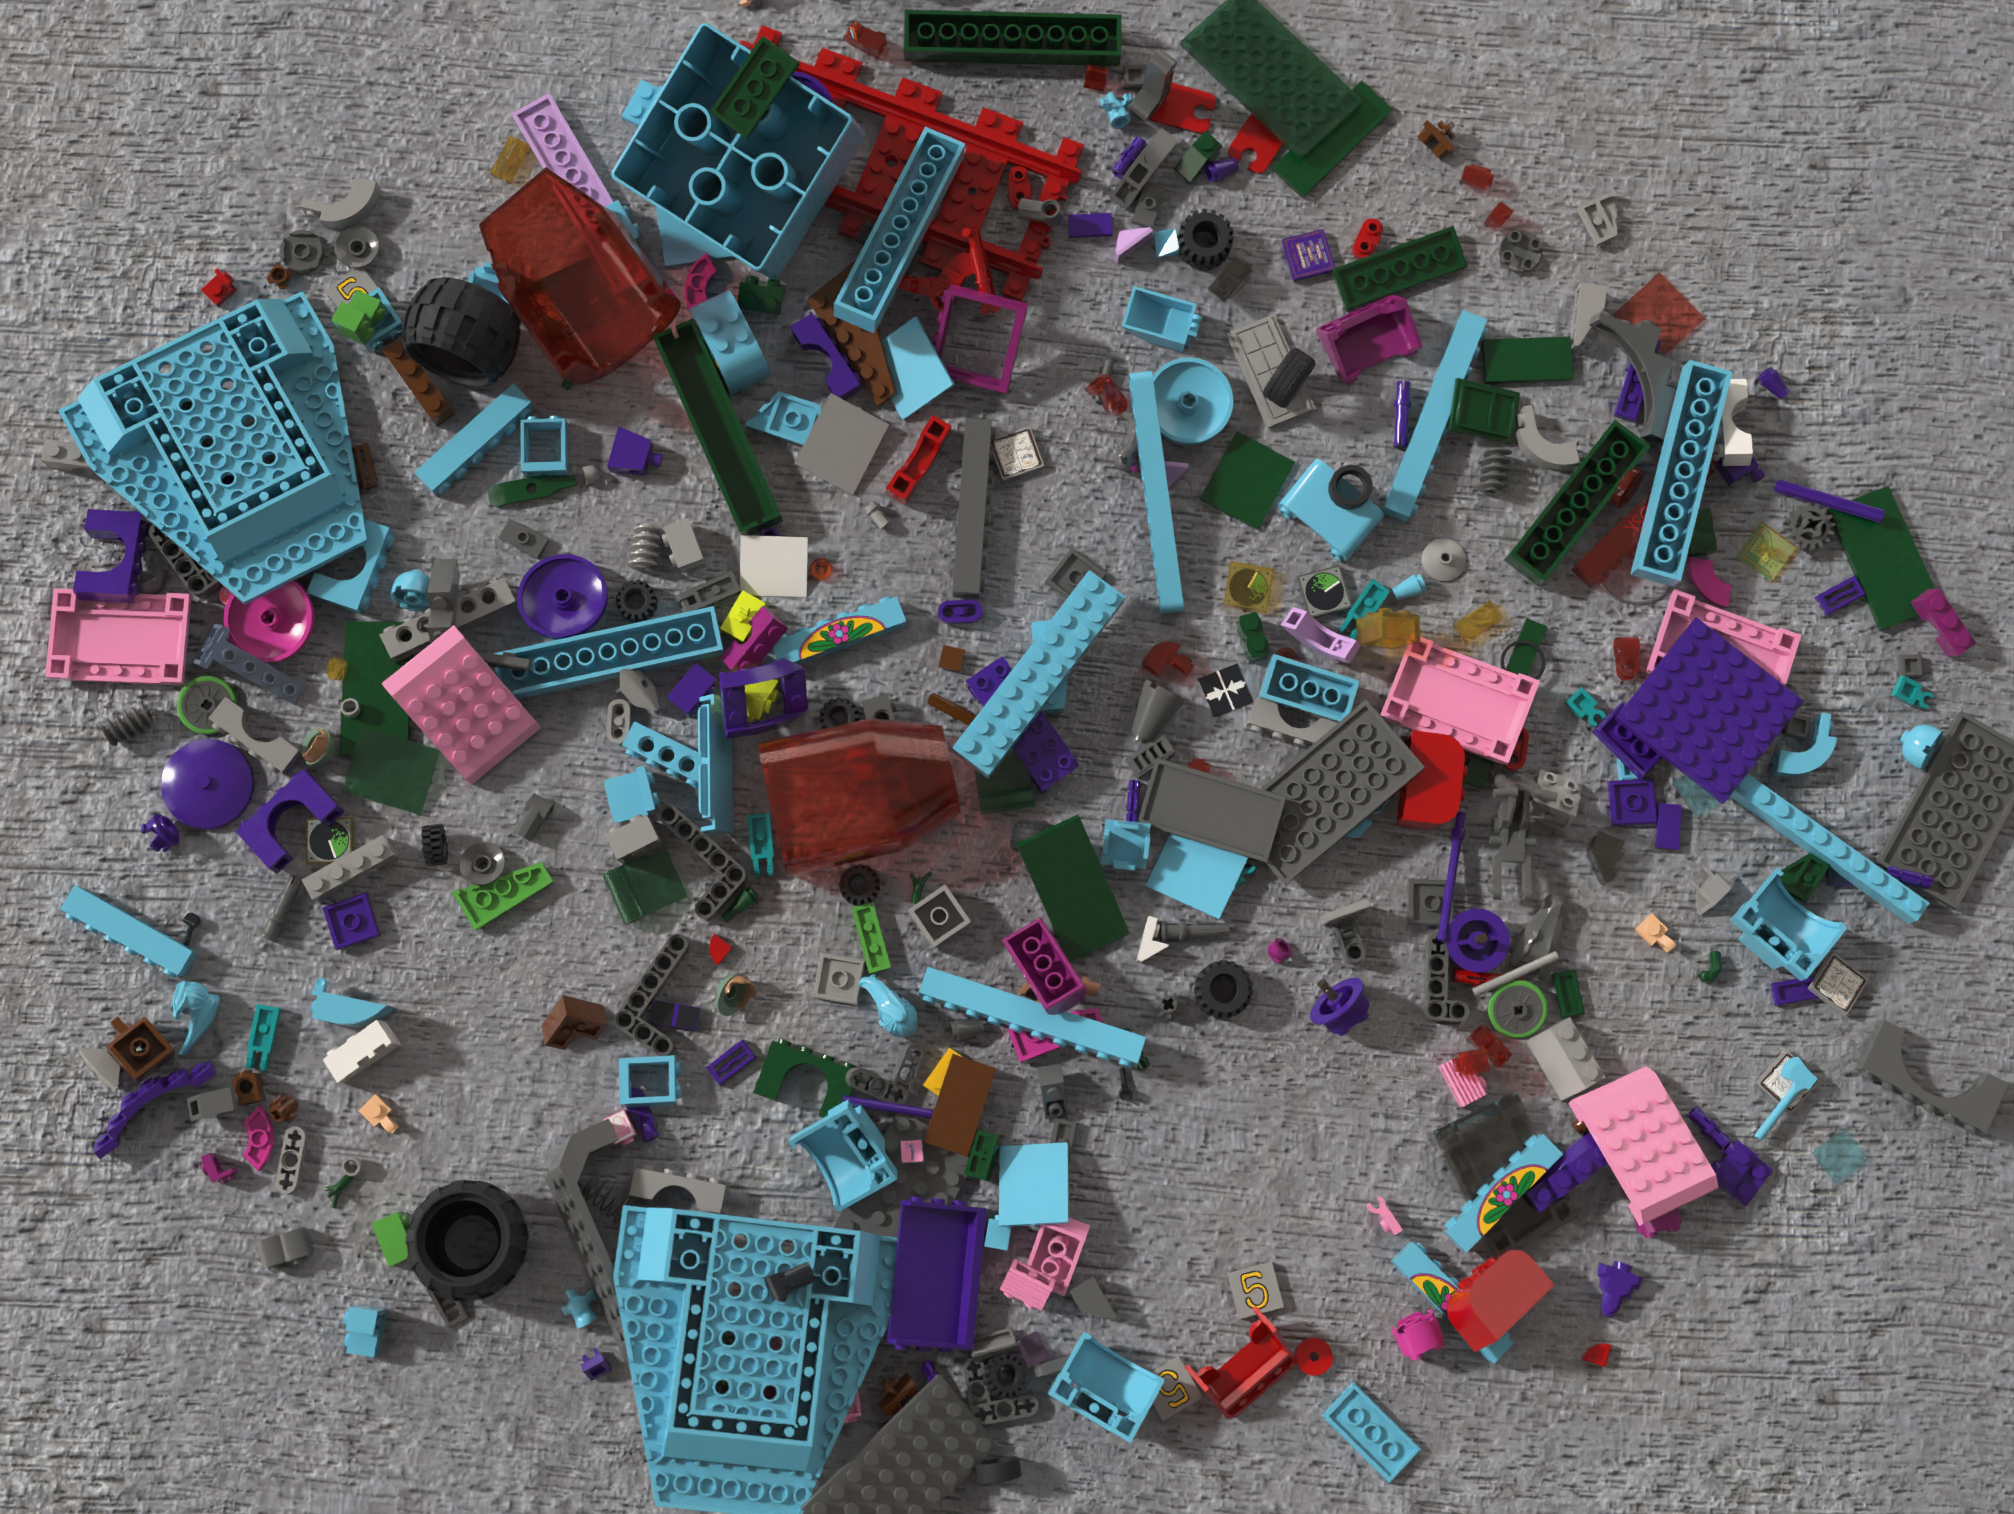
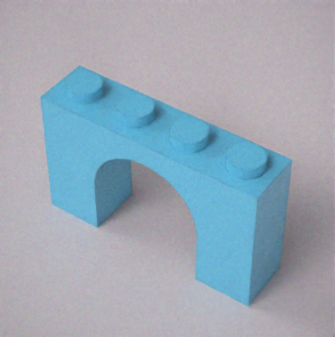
[307,519,395,615]

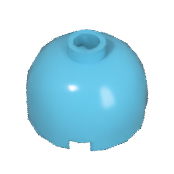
[390,570,430,611]
[1900,724,1944,770]

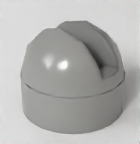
[582,466,599,484]
[340,698,360,718]
[342,1156,363,1176]

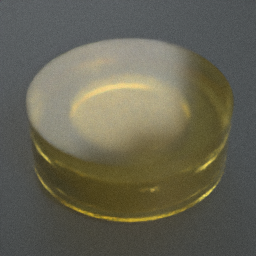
[326,657,347,681]

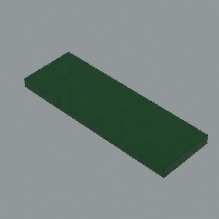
[1272,80,1393,199]
[1331,225,1468,311]

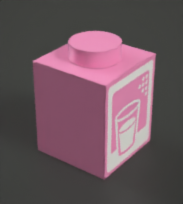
[603,1109,638,1147]

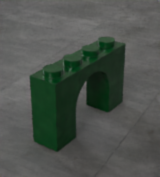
[753,1038,859,1118]

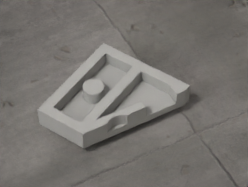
[1576,190,1617,247]

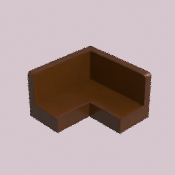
[541,995,607,1050]

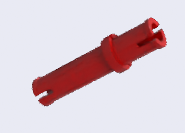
[1452,968,1523,988]

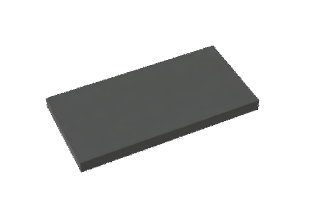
[1138,757,1287,863]

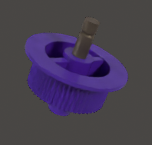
[1446,908,1510,972]
[1310,978,1370,1036]

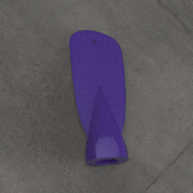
[627,1088,660,1143]

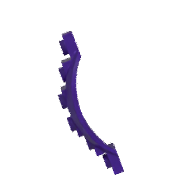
[94,1060,215,1159]
[1525,1132,1608,1213]

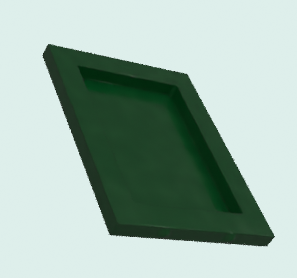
[1448,378,1520,444]

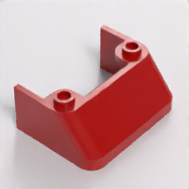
[1185,1306,1297,1419]

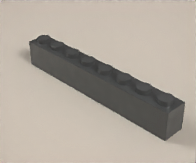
[952,418,996,598]

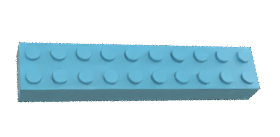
[834,127,965,333]
[1630,360,1733,587]
[952,570,1125,779]
[493,606,725,699]

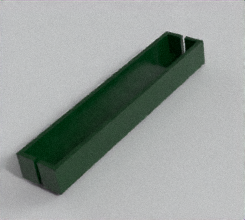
[652,318,783,535]

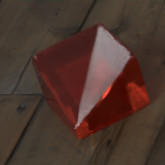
[1484,201,1514,227]

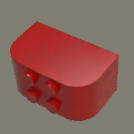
[1396,730,1467,829]
[1447,1250,1554,1352]

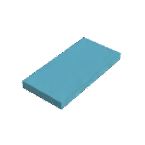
[1321,1382,1422,1483]

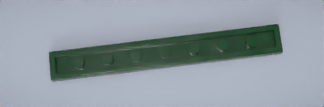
[1462,618,1547,789]

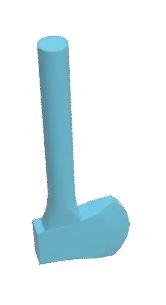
[1754,1057,1818,1141]

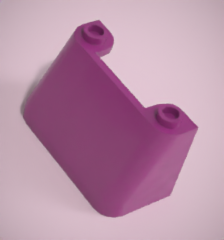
[1316,295,1423,384]

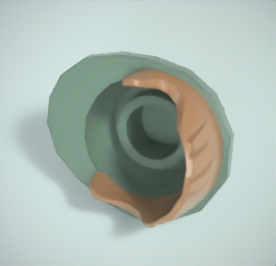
[301,727,337,766]
[716,973,756,1016]

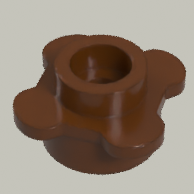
[267,264,293,290]

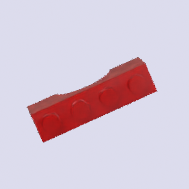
[886,415,952,506]

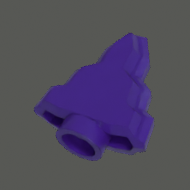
[1597,1260,1644,1318]

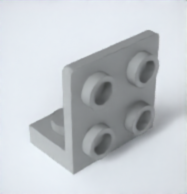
[1530,769,1582,832]

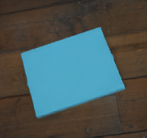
[656,207,734,268]
[881,317,955,420]
[1145,833,1248,920]
[999,1142,1069,1227]

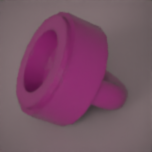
[1267,938,1292,964]

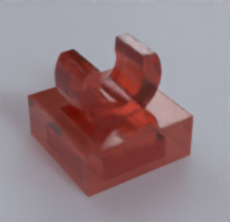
[1083,65,1109,92]

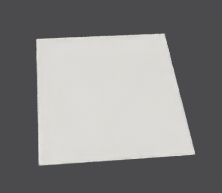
[740,535,808,597]

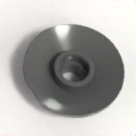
[335,226,379,268]
[459,842,505,885]

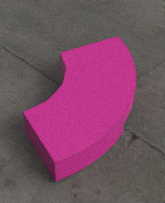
[684,253,718,312]
[1688,557,1731,608]
[242,1105,274,1171]

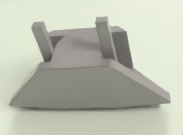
[615,669,659,711]
[1689,866,1736,915]
[78,1048,123,1091]

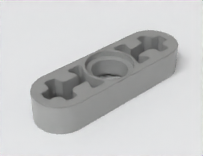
[276,1126,308,1194]

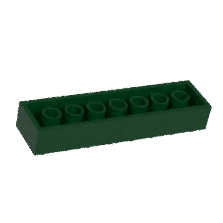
[1504,420,1650,587]

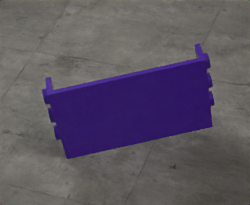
[887,1196,987,1353]

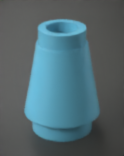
[1392,574,1427,601]

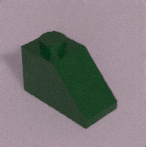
[1174,131,1222,184]

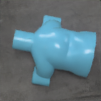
[1100,92,1133,129]
[561,1288,598,1329]

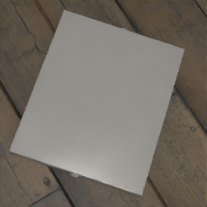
[794,393,889,495]

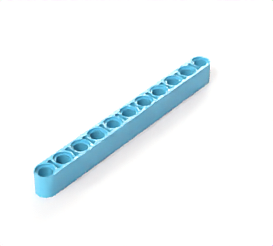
[1129,371,1184,614]

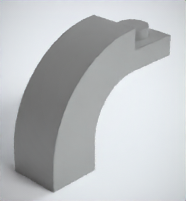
[300,177,381,229]
[1515,405,1580,470]

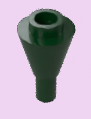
[721,886,759,923]

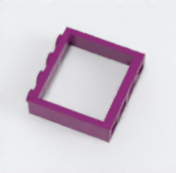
[932,284,1029,393]

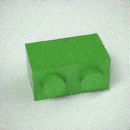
[371,1212,411,1267]

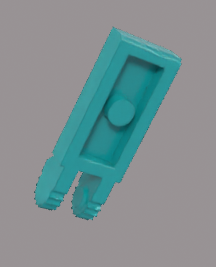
[1338,578,1390,639]
[747,813,774,878]
[246,1004,282,1071]

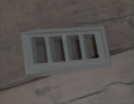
[1125,734,1175,778]

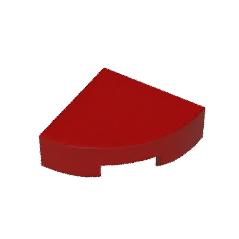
[709,933,732,966]
[1581,1343,1612,1367]

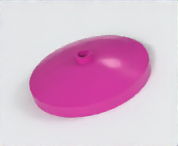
[224,580,315,663]

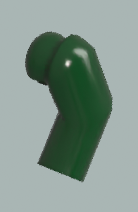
[1699,951,1722,984]

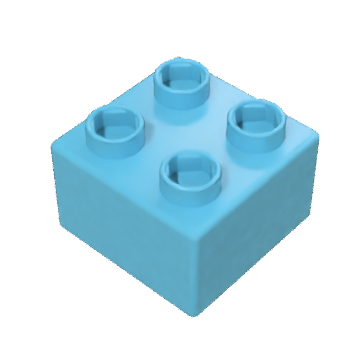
[611,23,866,280]

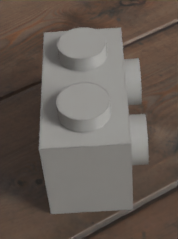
[661,518,706,573]

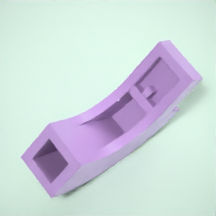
[1281,607,1361,663]

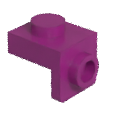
[201,1153,239,1185]

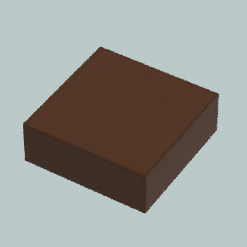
[938,645,965,673]

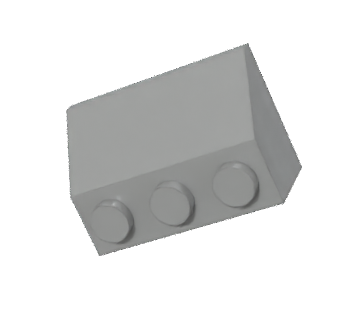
[1525,1017,1605,1101]

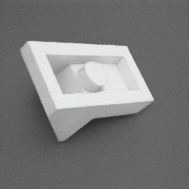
[1136,916,1170,963]

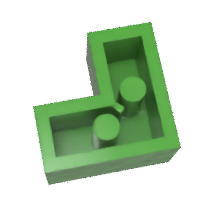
[331,290,386,346]

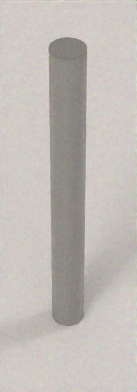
[1472,951,1559,997]

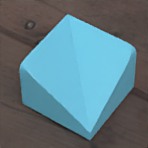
[1153,229,1179,258]

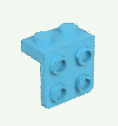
[604,766,660,823]

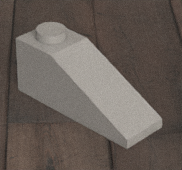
[1571,283,1609,352]

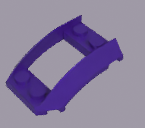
[719,658,808,739]

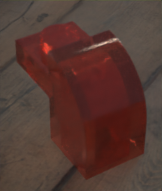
[1141,642,1194,678]

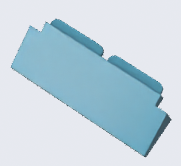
[698,694,734,834]

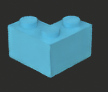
[343,1304,388,1357]

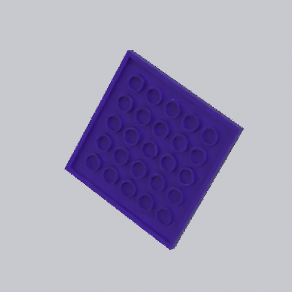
[1615,617,1804,804]

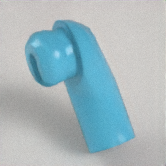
[1345,818,1373,838]

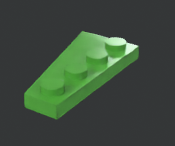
[452,862,554,931]

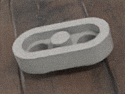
[606,699,631,745]

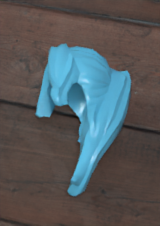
[858,973,918,1037]
[170,981,220,1056]

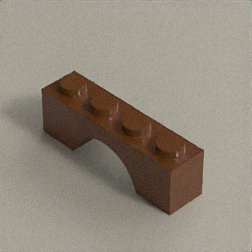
[382,338,455,427]

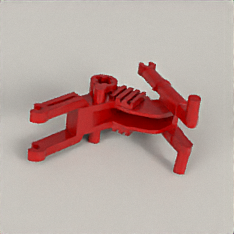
[898,226,1000,315]

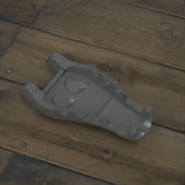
[1509,894,1570,981]

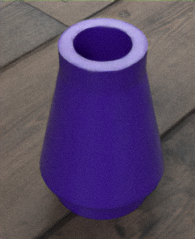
[1205,158,1239,182]
[1757,367,1790,399]

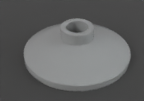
[1421,538,1466,582]

